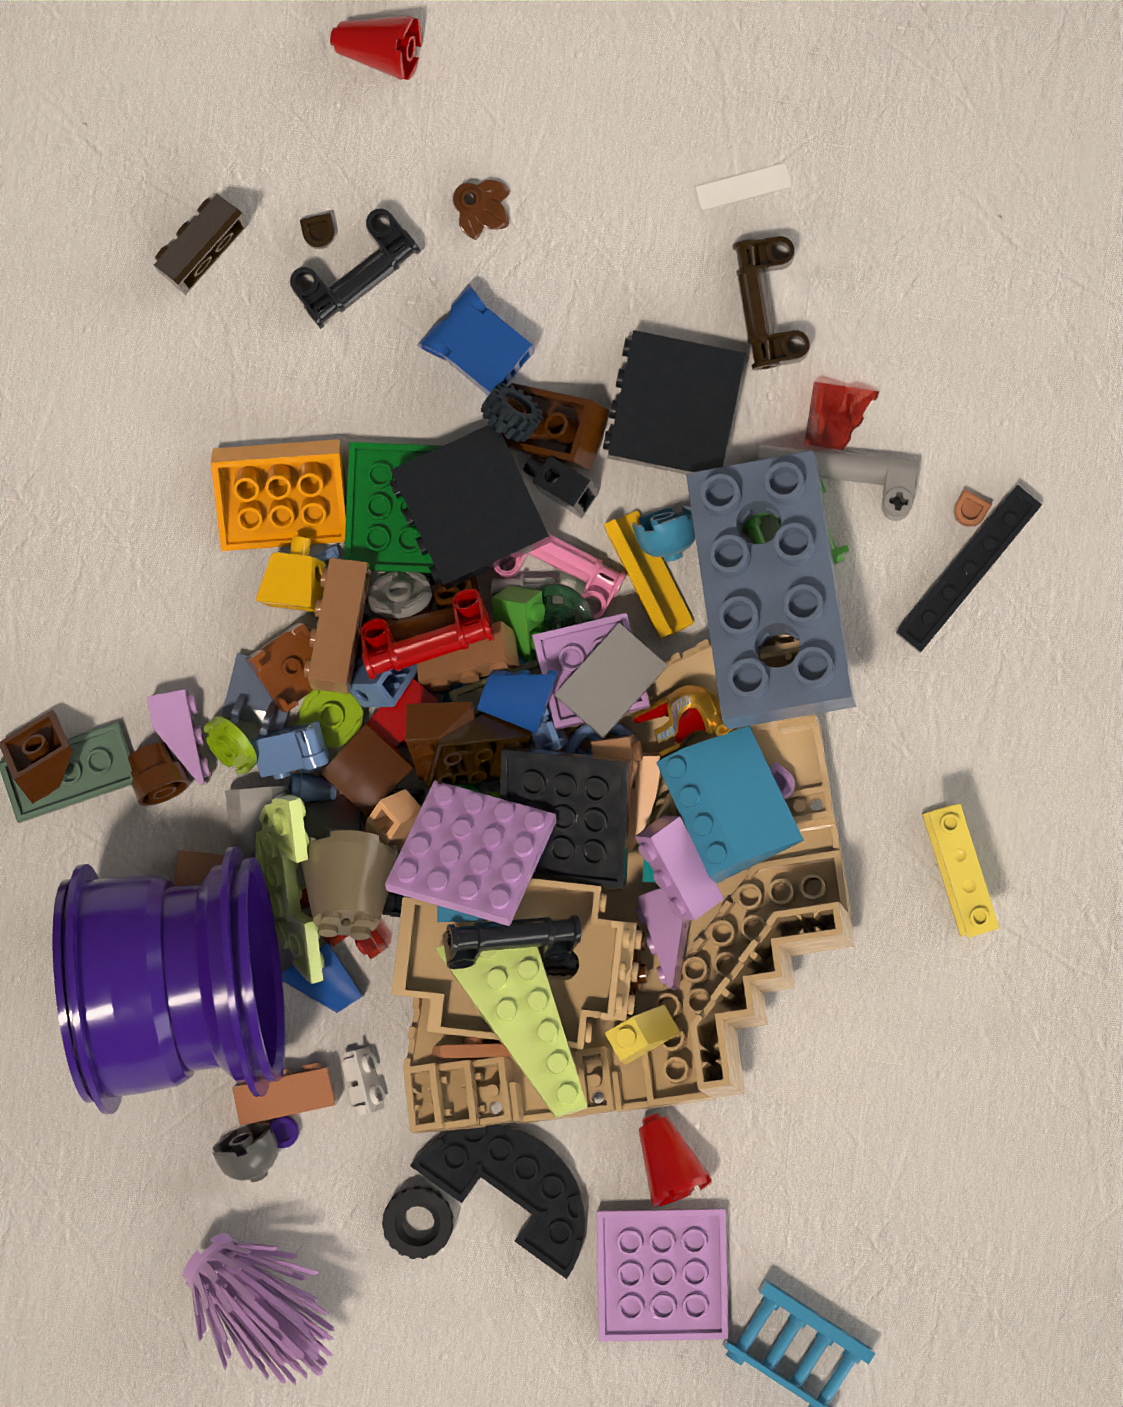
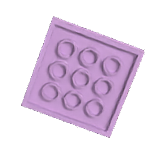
[385,780,557,926]
[597,1208,728,1342]

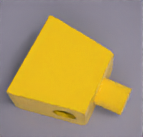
[256,536,325,612]

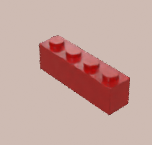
[367,678,439,749]

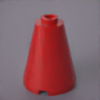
[330,16,422,80]
[638,1113,713,1207]

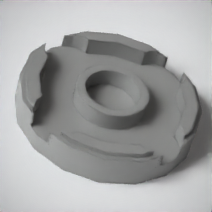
[368,572,432,619]

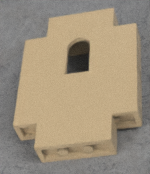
[391,878,642,1049]

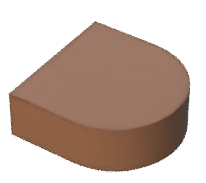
[953,489,992,527]

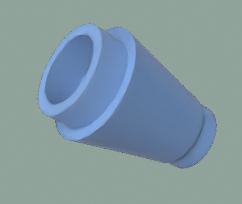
[289,771,337,803]

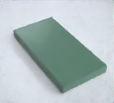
[0,722,133,823]

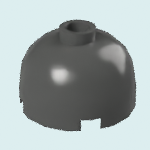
[212,1122,278,1182]

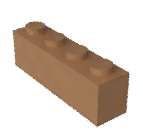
[304,558,371,694]

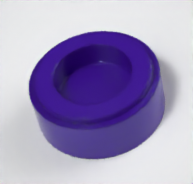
[269,1116,300,1148]

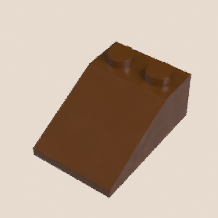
[501,383,609,471]

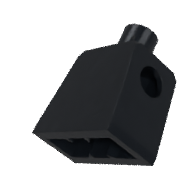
[523,455,599,519]

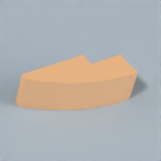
[628,752,662,853]

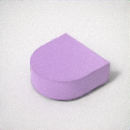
[770,761,795,799]

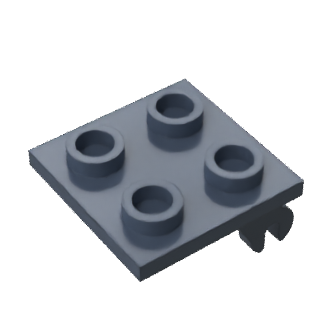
[222,653,289,735]

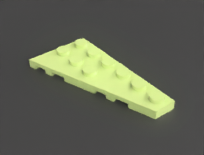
[435,946,588,1118]

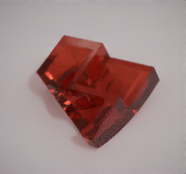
[804,382,879,450]

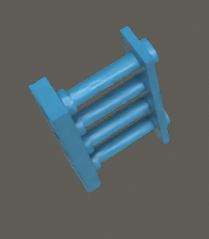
[723,1279,876,1407]

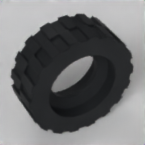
[382,1186,454,1259]

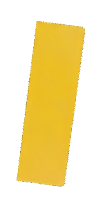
[603,511,693,641]

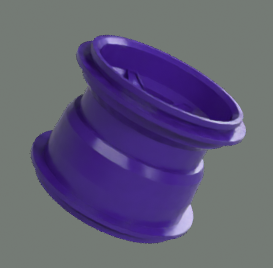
[52,846,286,1114]

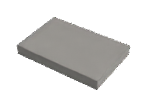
[554,623,668,739]

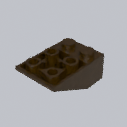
[426,713,531,788]

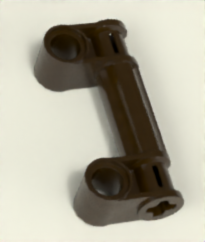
[732,236,810,370]

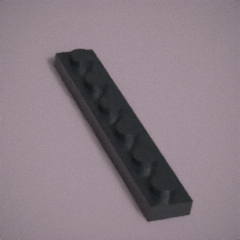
[895,485,1042,653]

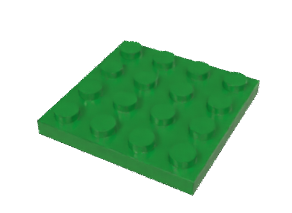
[344,442,442,574]

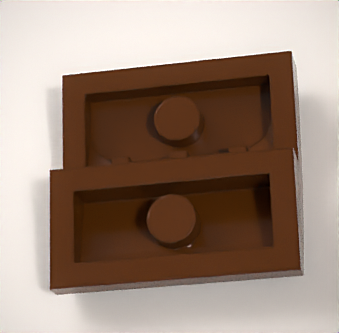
[321,723,415,817]

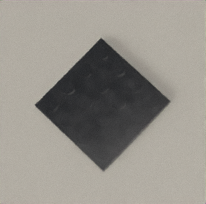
[500,746,631,889]

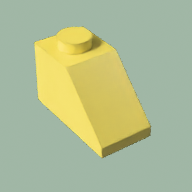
[605,1004,681,1065]

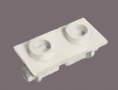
[341,1046,385,1116]

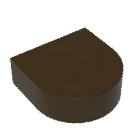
[300,213,335,249]

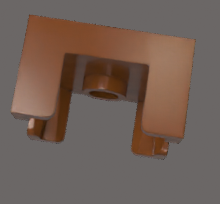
[245,623,314,713]

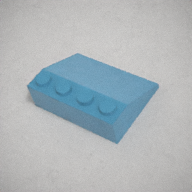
[656,726,804,884]

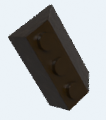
[154,194,249,295]

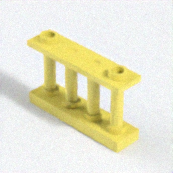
[922,803,999,938]

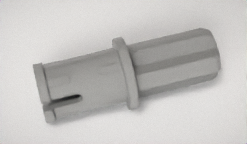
[491,574,556,597]

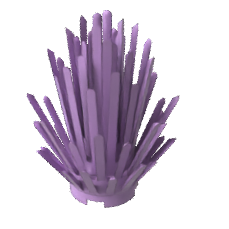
[183,1233,334,1386]

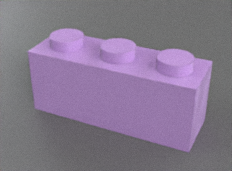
[635,815,724,920]

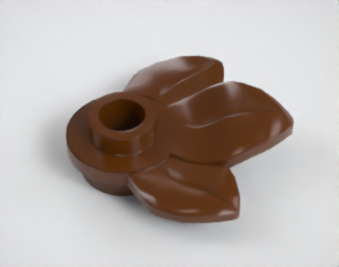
[452,180,510,240]

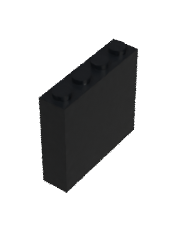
[603,330,746,475]
[389,425,551,590]

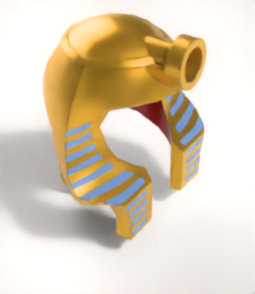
[632,685,732,759]

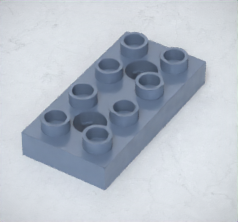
[686,450,856,729]

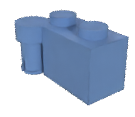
[250,720,330,780]

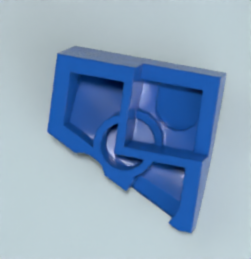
[477,670,558,733]
[282,942,364,1013]

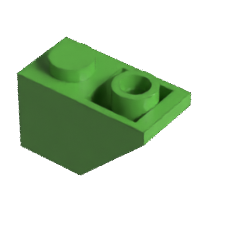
[492,585,545,662]

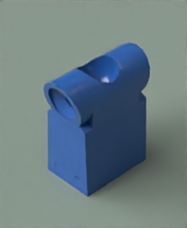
[417,284,534,396]

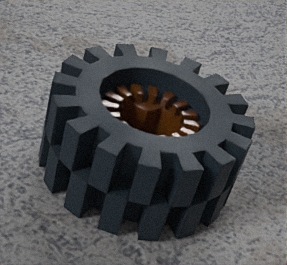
[480,383,543,442]

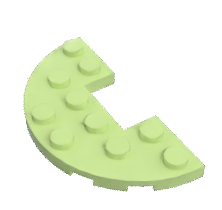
[255,795,324,984]

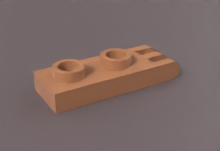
[432,1037,512,1058]

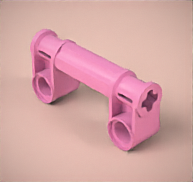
[493,534,627,622]

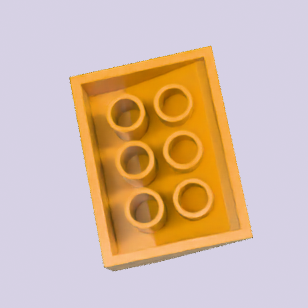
[210,439,346,551]

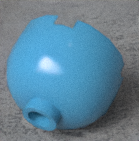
[632,505,696,562]

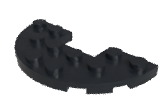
[410,1125,585,1279]

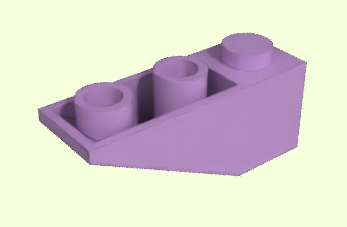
[147,689,211,785]
[636,888,689,991]

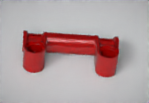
[360,589,495,680]

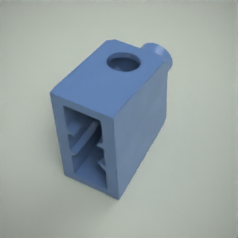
[350,664,417,707]

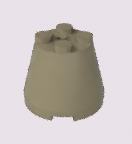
[301,830,399,940]

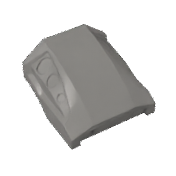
[225,786,290,854]

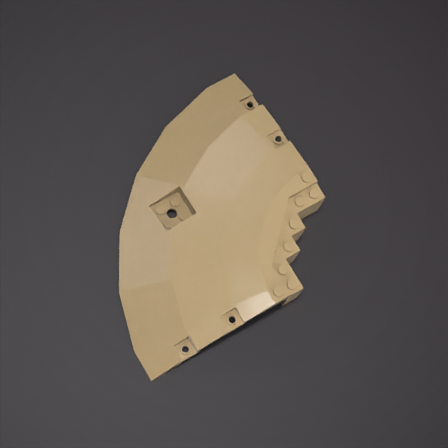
[403,634,855,1134]

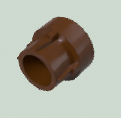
[128,742,190,806]

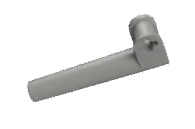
[757,445,918,521]

